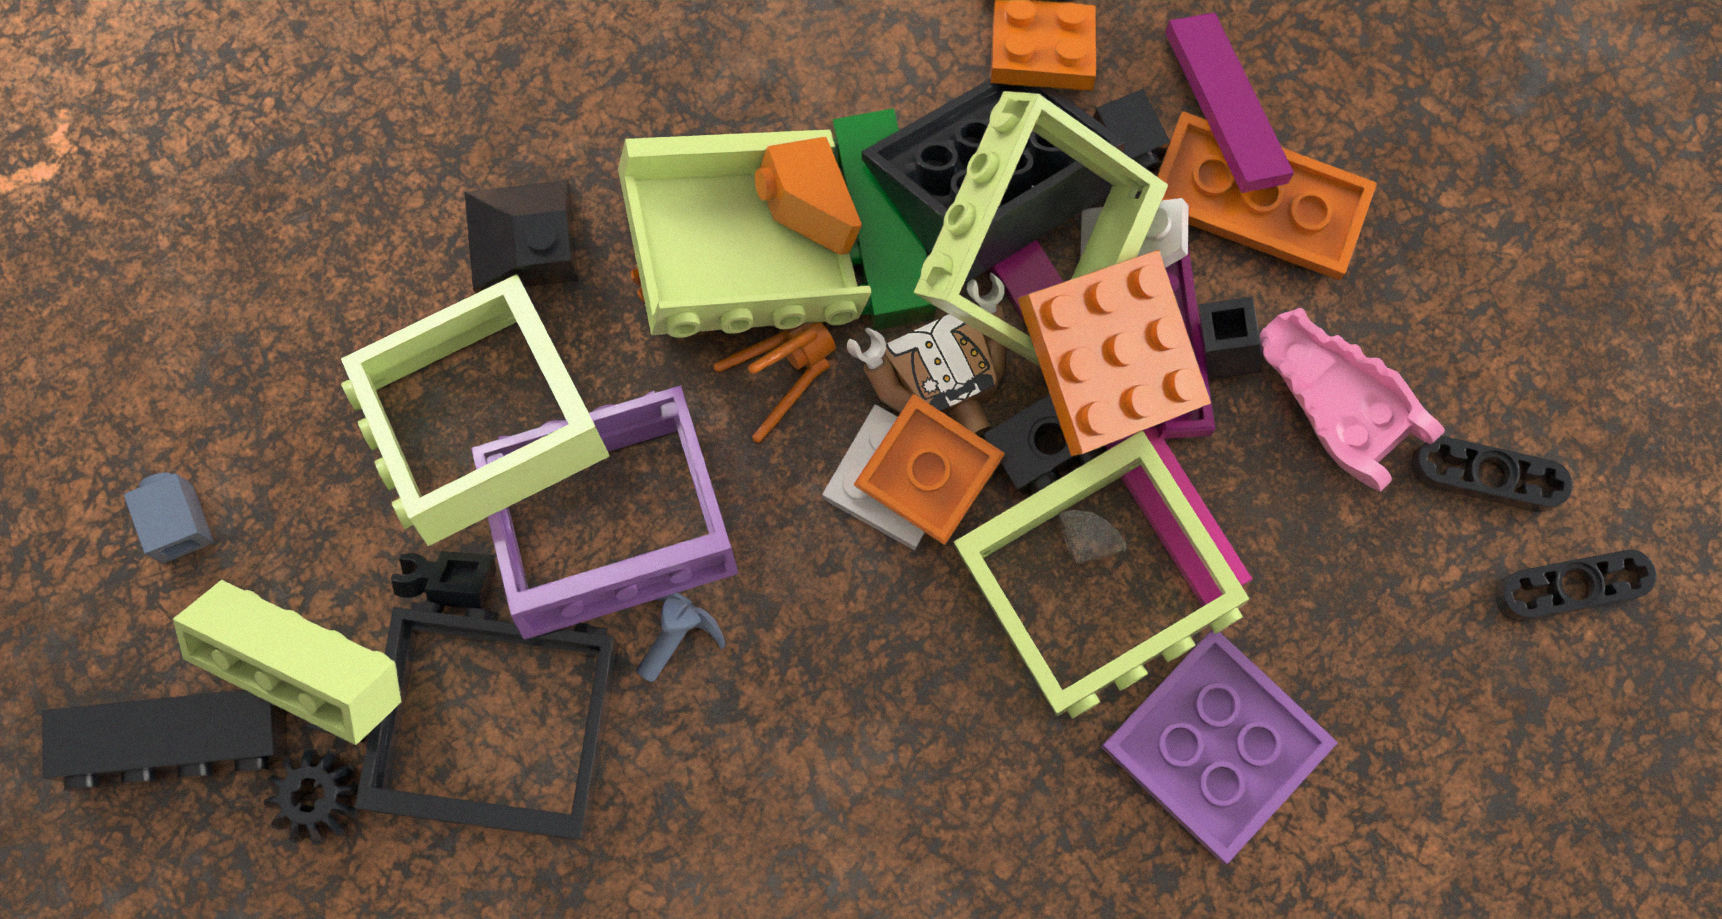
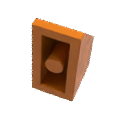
[755,136,862,255]

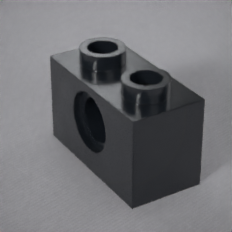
[984,394,1108,495]

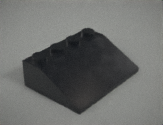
[862,79,1126,283]

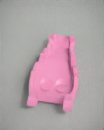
[1259,308,1445,492]

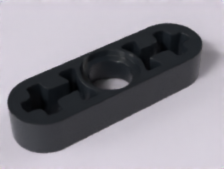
[1412,436,1573,512]
[1495,550,1657,622]

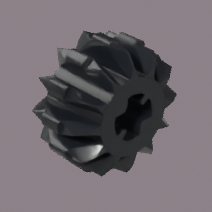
[263,748,361,846]

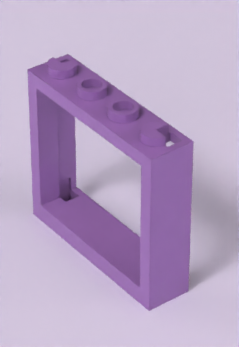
[471,385,739,640]

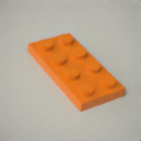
[1157,111,1377,281]

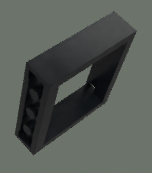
[355,601,619,841]

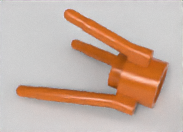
[713,322,836,443]

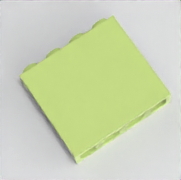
[618,129,872,338]

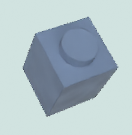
[123,473,214,564]

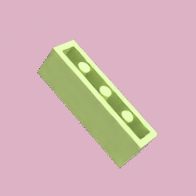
[173,580,401,745]

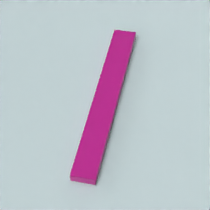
[990,240,1252,607]

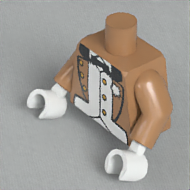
[847,273,1007,436]

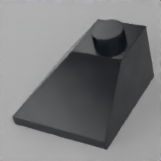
[464,180,579,293]

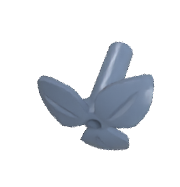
[636,593,726,682]

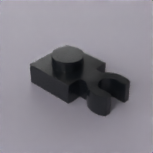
[390,551,496,609]

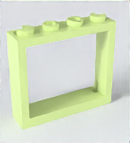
[913,91,1168,366]
[341,274,610,546]
[954,430,1250,719]

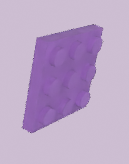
[1101,629,1338,865]

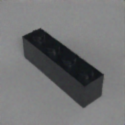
[42,690,288,791]

